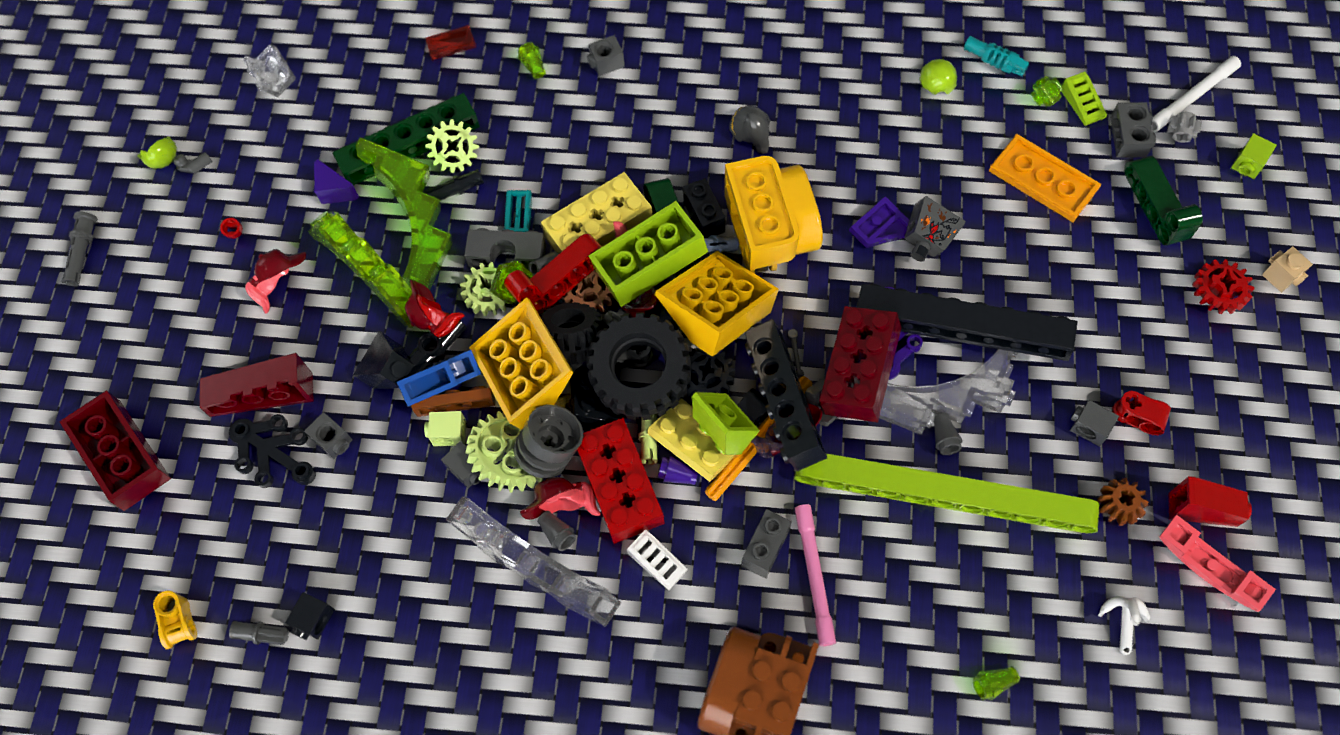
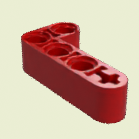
[504,234,603,314]

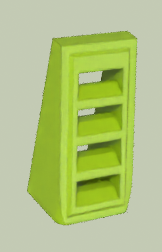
[1060,71,1107,126]

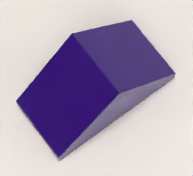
[314,159,359,204]

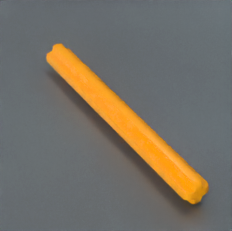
[705,376,813,501]

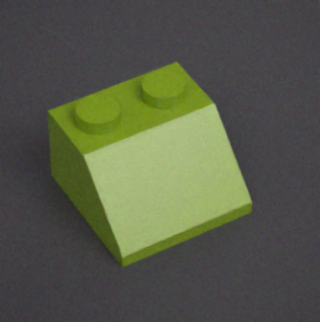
[692,392,760,455]

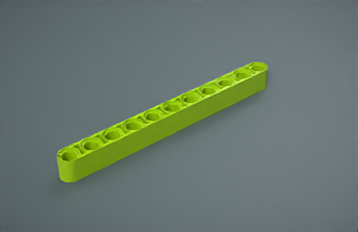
[795,453,1099,533]

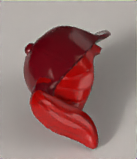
[404,279,465,337]

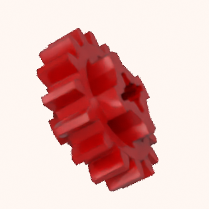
[1192,259,1254,314]

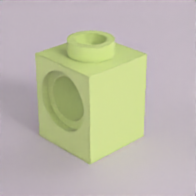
[424,411,466,446]

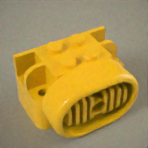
[724,156,823,274]

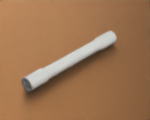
[1151,56,1241,132]

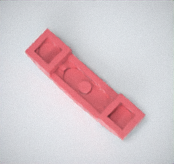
[1159,515,1276,612]

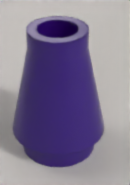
[657,456,698,485]

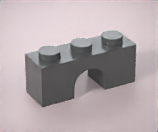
[464,228,546,271]

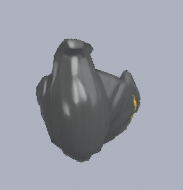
[729,105,770,154]

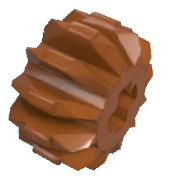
[1097,478,1149,526]

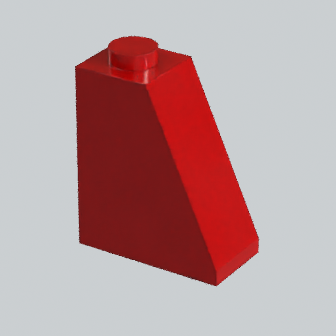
[1168,476,1252,527]

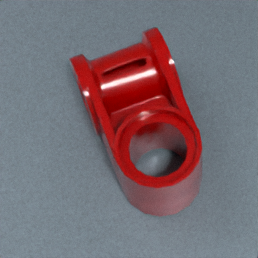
[1112,391,1171,435]

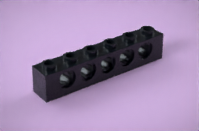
[744,319,827,471]

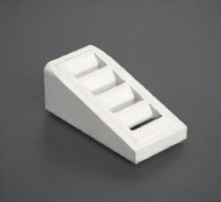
[627,530,688,591]

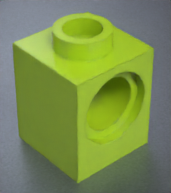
[1231,133,1277,179]

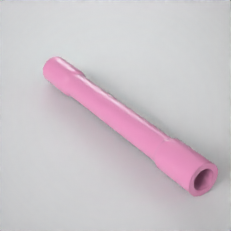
[795,504,836,646]

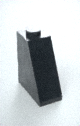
[353,331,414,389]

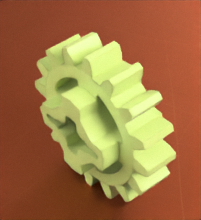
[425,120,479,173]
[460,262,513,316]

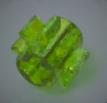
[1031,76,1063,107]

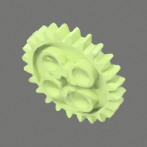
[465,411,543,493]

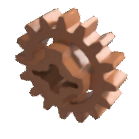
[563,270,614,313]

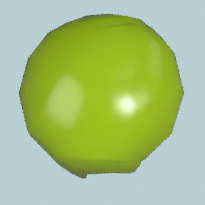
[919,59,957,95]
[137,136,177,169]

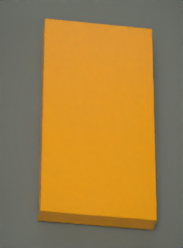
[989,134,1102,223]

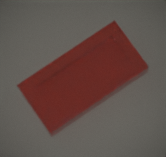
[425,25,476,60]

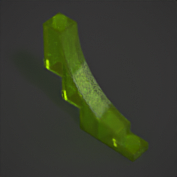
[356,137,452,291]

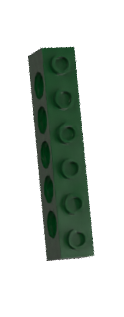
[332,93,480,186]

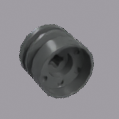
[513,405,583,478]

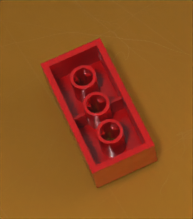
[577,418,665,544]

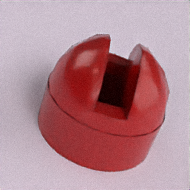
[220,218,243,239]

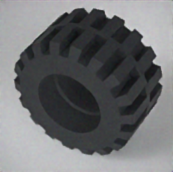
[539,302,602,365]

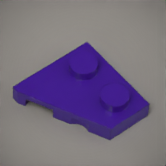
[849,196,909,248]

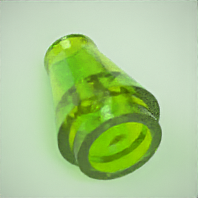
[517,42,546,79]
[973,666,1020,700]

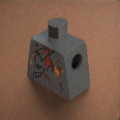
[905,196,966,262]

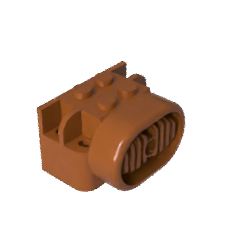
[697,627,819,735]

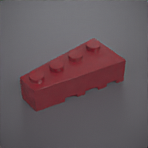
[200,353,314,417]

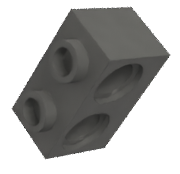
[1110,102,1156,158]
[741,509,792,579]

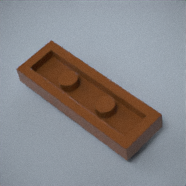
[411,386,495,417]

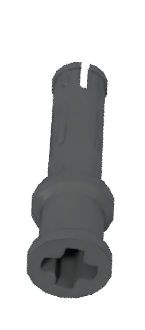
[62,211,98,286]

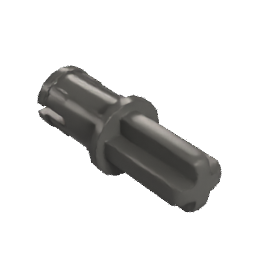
[229,621,289,645]

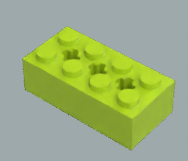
[589,201,708,307]

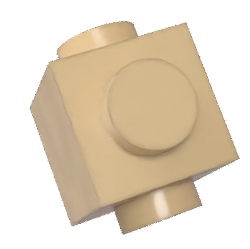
[1262,247,1313,293]

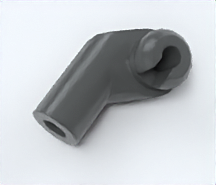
[173,152,213,173]

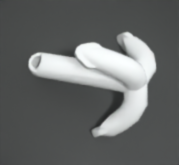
[1098,596,1150,655]

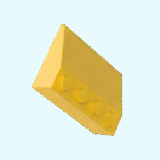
[655,251,779,357]
[469,297,573,430]

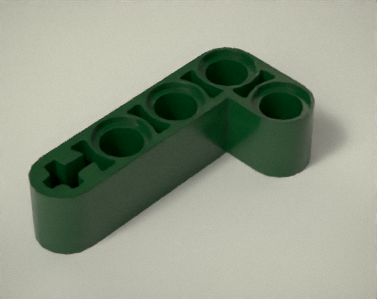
[1124,156,1203,246]

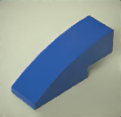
[397,350,481,407]

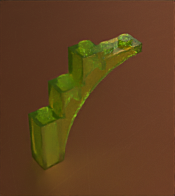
[307,211,414,328]

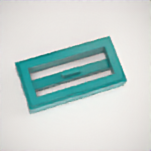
[504,190,532,232]

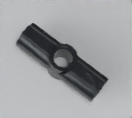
[408,313,466,376]

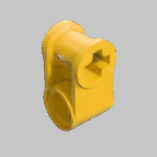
[153,591,197,649]

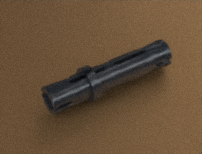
[410,169,484,211]

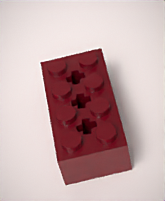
[819,306,901,423]
[59,390,171,511]

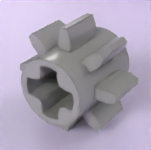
[1167,112,1202,143]

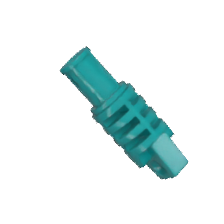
[963,36,1029,76]

